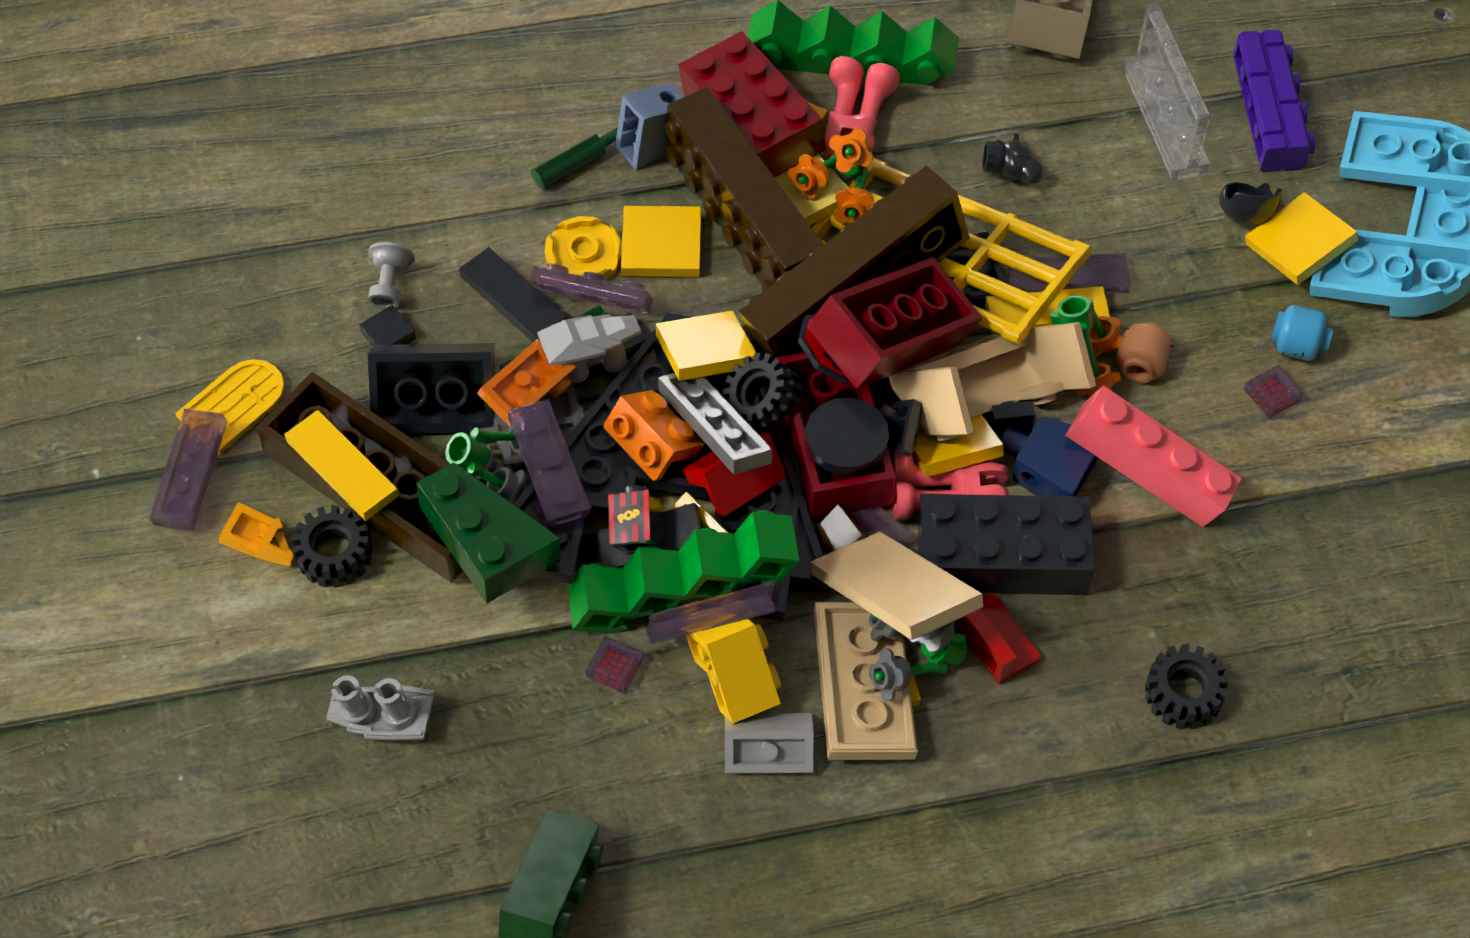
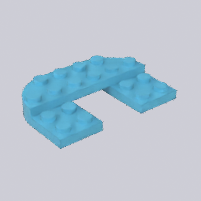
[1310,111,1470,317]

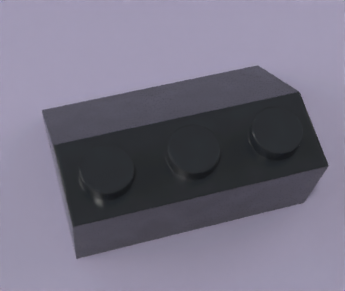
[367,343,496,434]

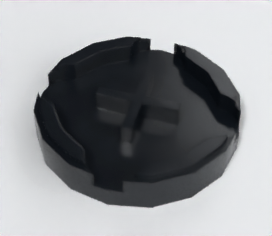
[805,398,889,475]

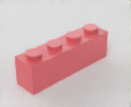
[1065,386,1242,527]

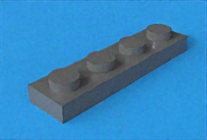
[658,373,772,474]

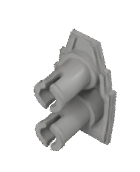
[537,314,641,383]
[326,675,435,741]

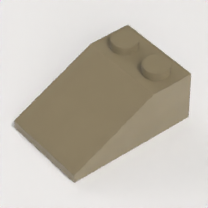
[1007,0,1093,59]

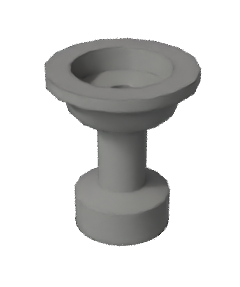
[368,242,415,309]

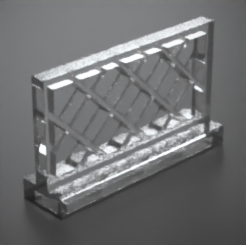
[1122,3,1210,180]

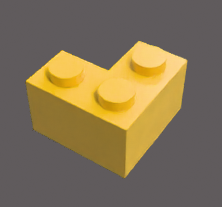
[682,604,781,723]

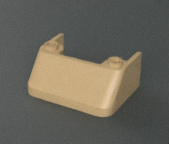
[889,322,1096,441]

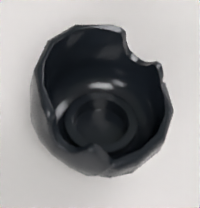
[1219,182,1282,226]

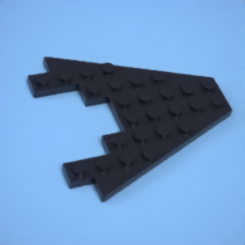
[513,313,829,621]

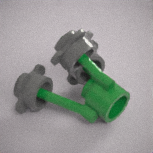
[446,413,546,504]
[869,613,967,701]

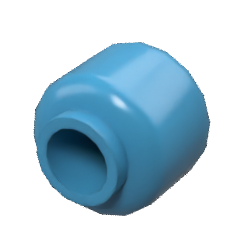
[1271,305,1333,361]

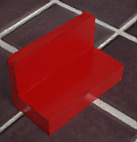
[683,431,786,516]
[954,594,1041,685]

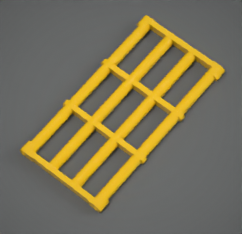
[812,157,1092,345]

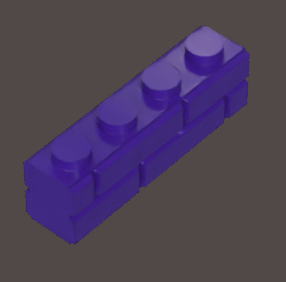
[1233,30,1315,172]

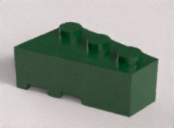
[417,463,560,604]
[498,809,604,938]

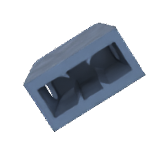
[615,83,685,171]

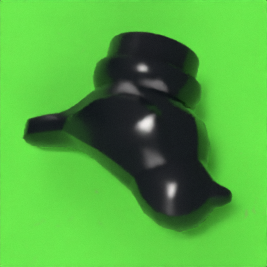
[982,133,1043,184]

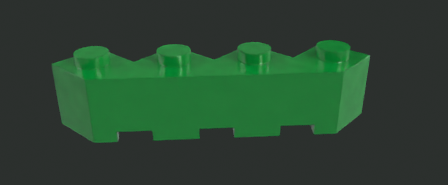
[747,0,959,86]
[567,510,800,634]

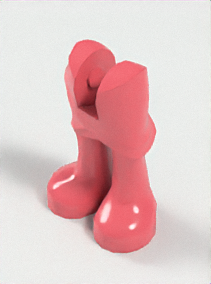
[823,56,900,159]
[891,448,1009,520]

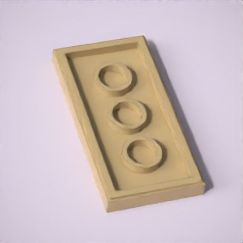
[810,531,983,640]
[814,602,918,760]

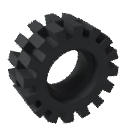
[722,353,802,433]
[292,505,373,588]
[1145,644,1229,730]

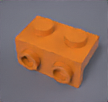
[477,339,577,427]
[604,390,705,481]

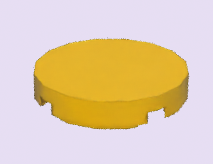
[545,216,622,286]

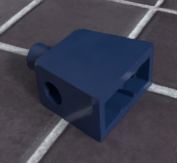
[1001,417,1099,497]

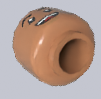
[1116,323,1173,383]

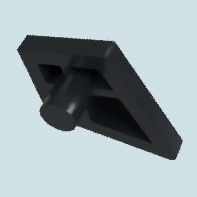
[880,399,922,457]

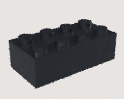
[917,494,1094,595]

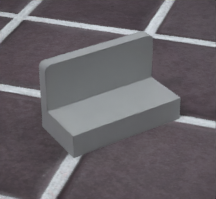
[725,713,814,773]

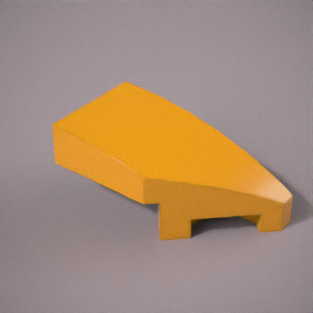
[218,502,294,567]

